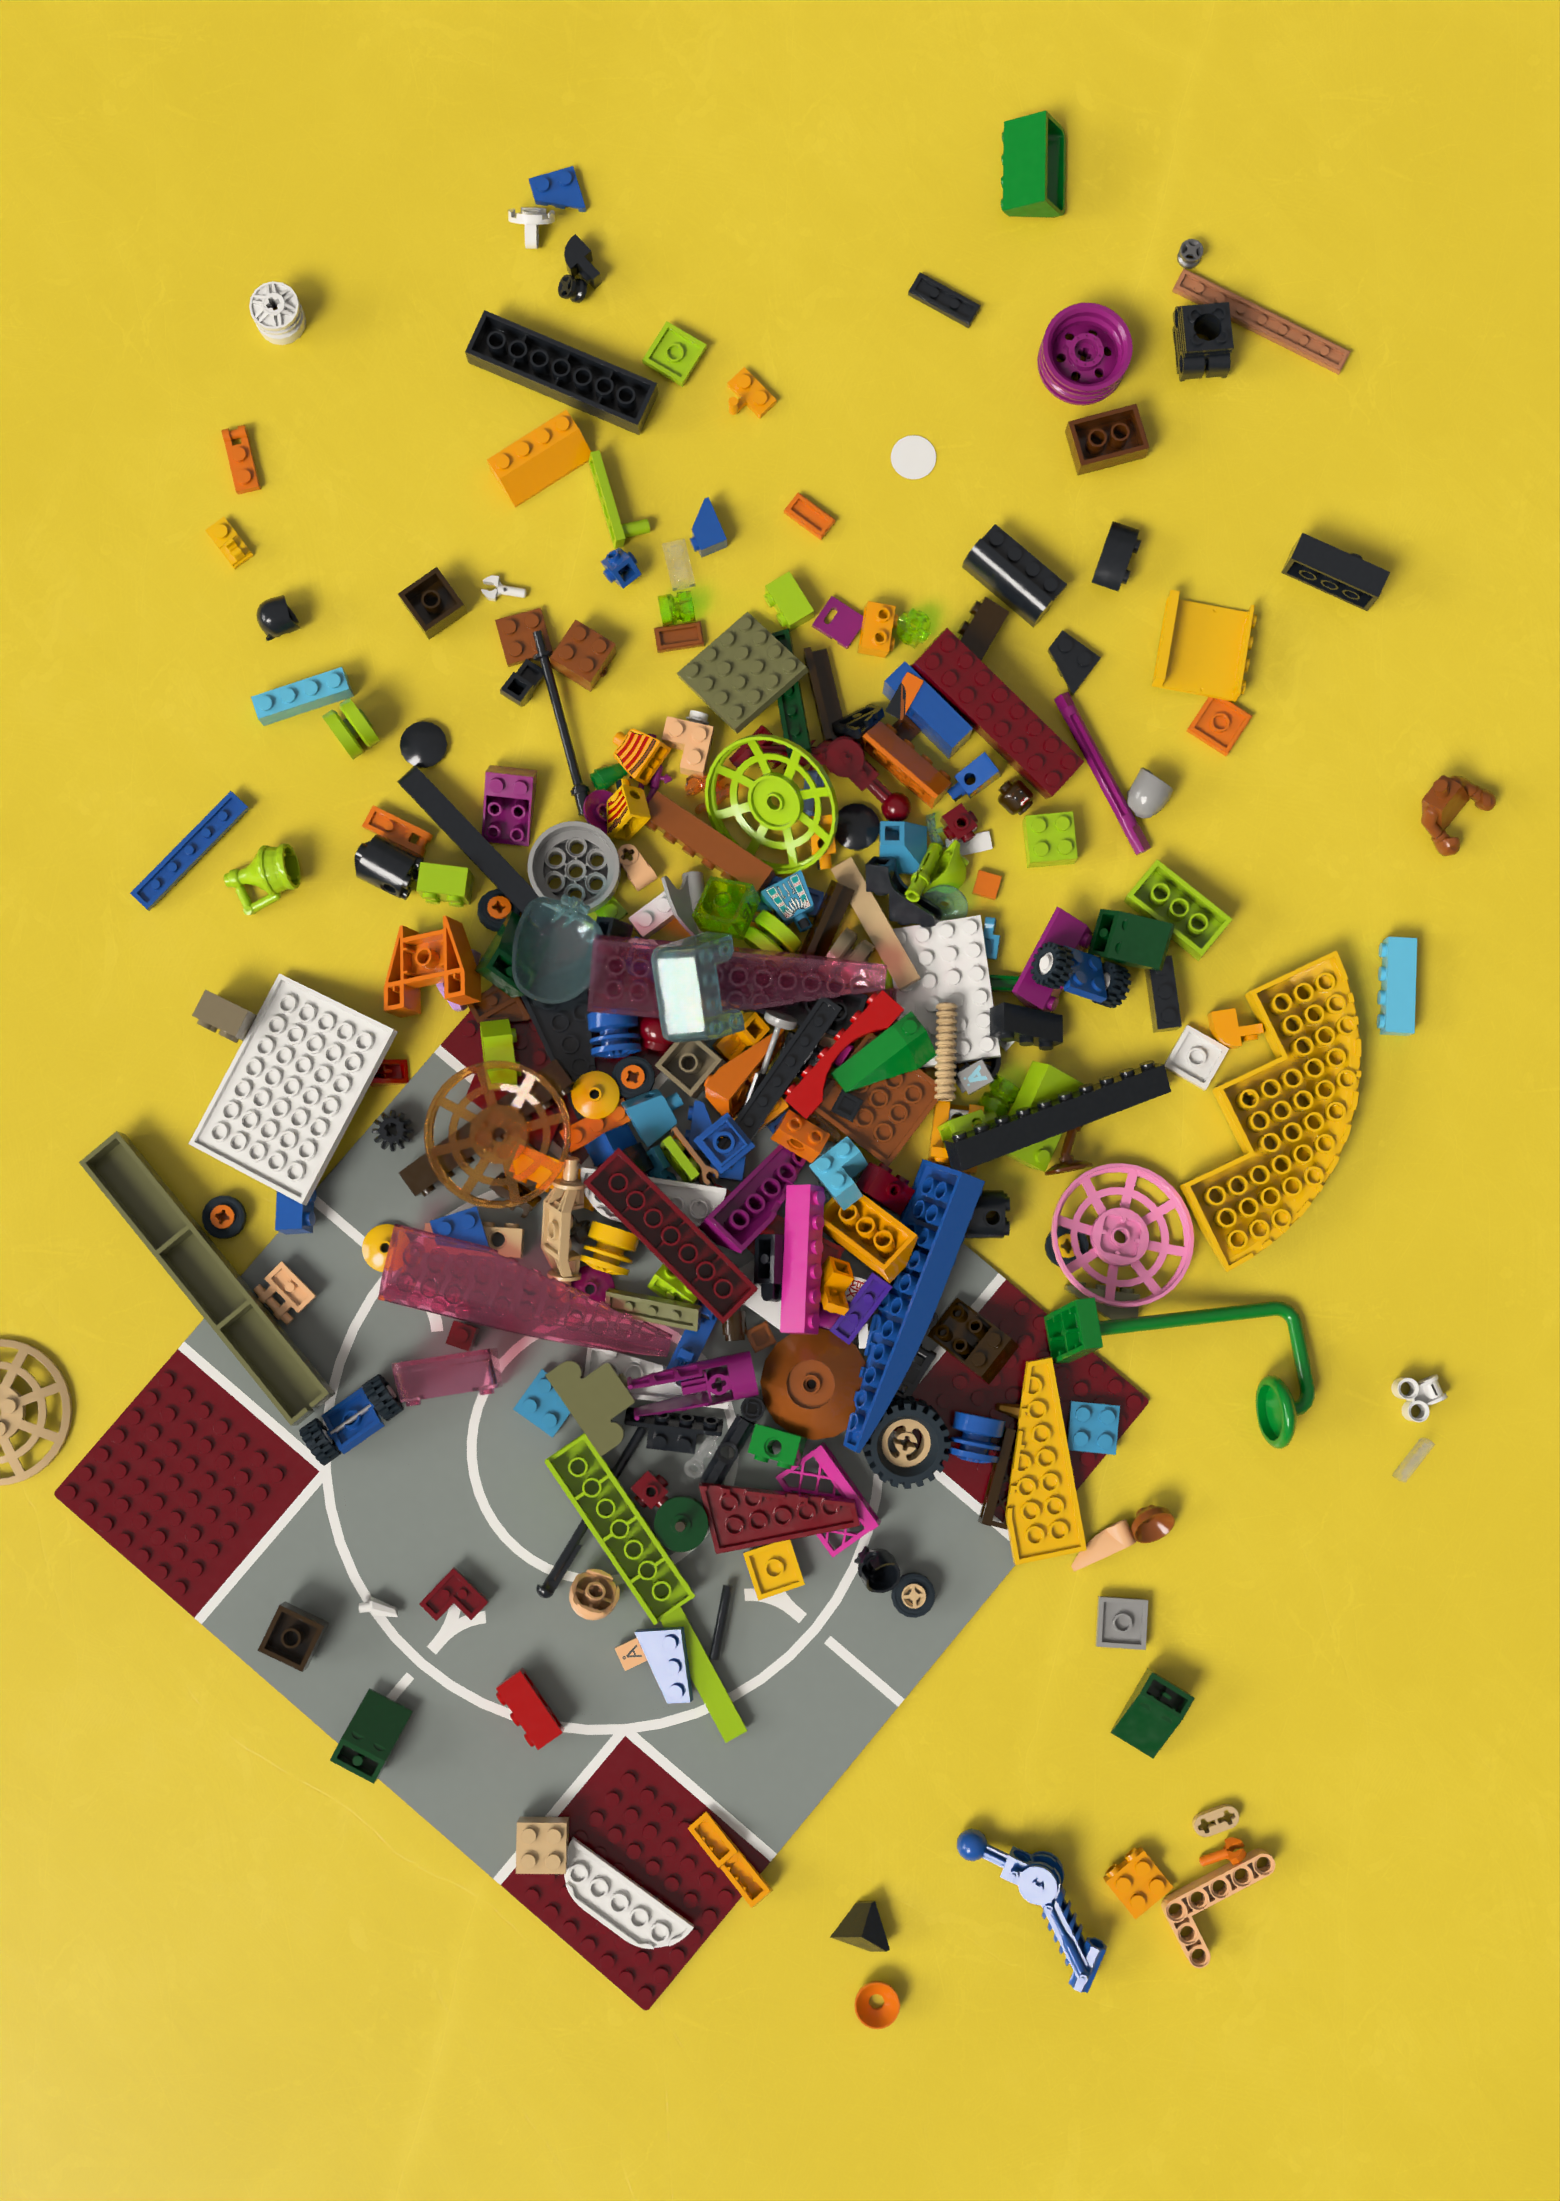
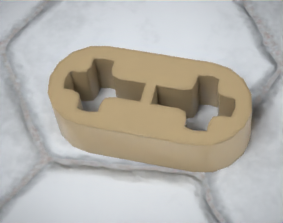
[1192,1804,1239,1837]

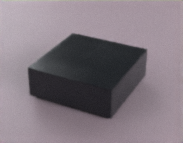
[830,1089,864,1122]

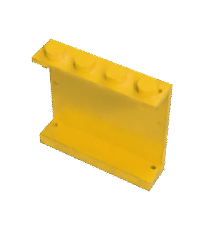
[1152,590,1257,702]

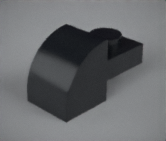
[564,234,602,289]
[500,659,544,707]

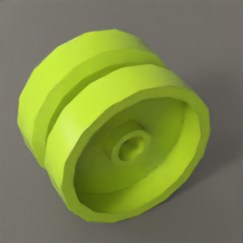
[322,697,380,760]
[740,910,802,969]

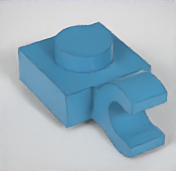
[983,917,1001,960]
[646,1145,677,1181]

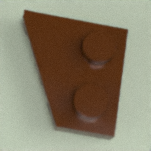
[467,986,531,1024]

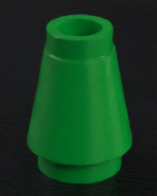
[590,763,627,790]

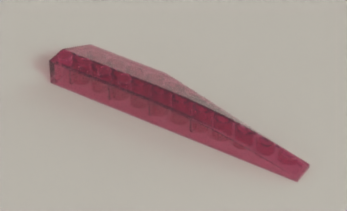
[587,934,887,1020]
[378,1224,672,1357]

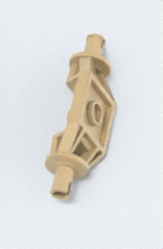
[541,1156,587,1302]

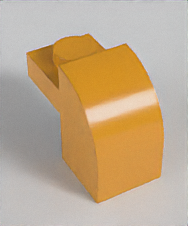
[1207,1008,1264,1049]
[712,1011,770,1062]
[820,1256,854,1316]

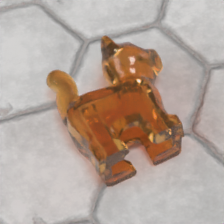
[685,774,730,814]

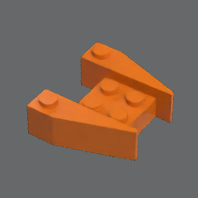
[384,916,481,1018]

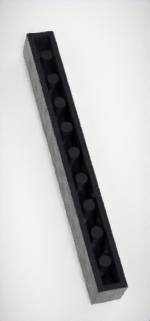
[944,1060,1171,1171]

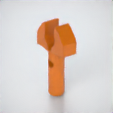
[1199,1837,1247,1866]

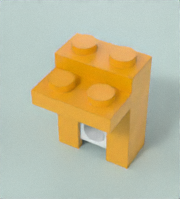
[928,1101,984,1175]

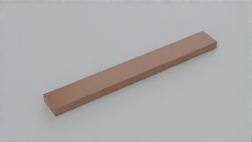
[1172,269,1351,375]

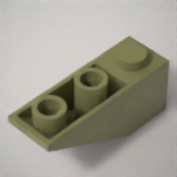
[1064,1282,1140,1320]

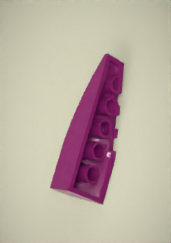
[699,1144,806,1253]

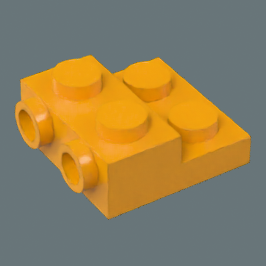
[1103,1847,1174,1920]

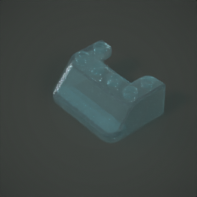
[651,931,745,1043]

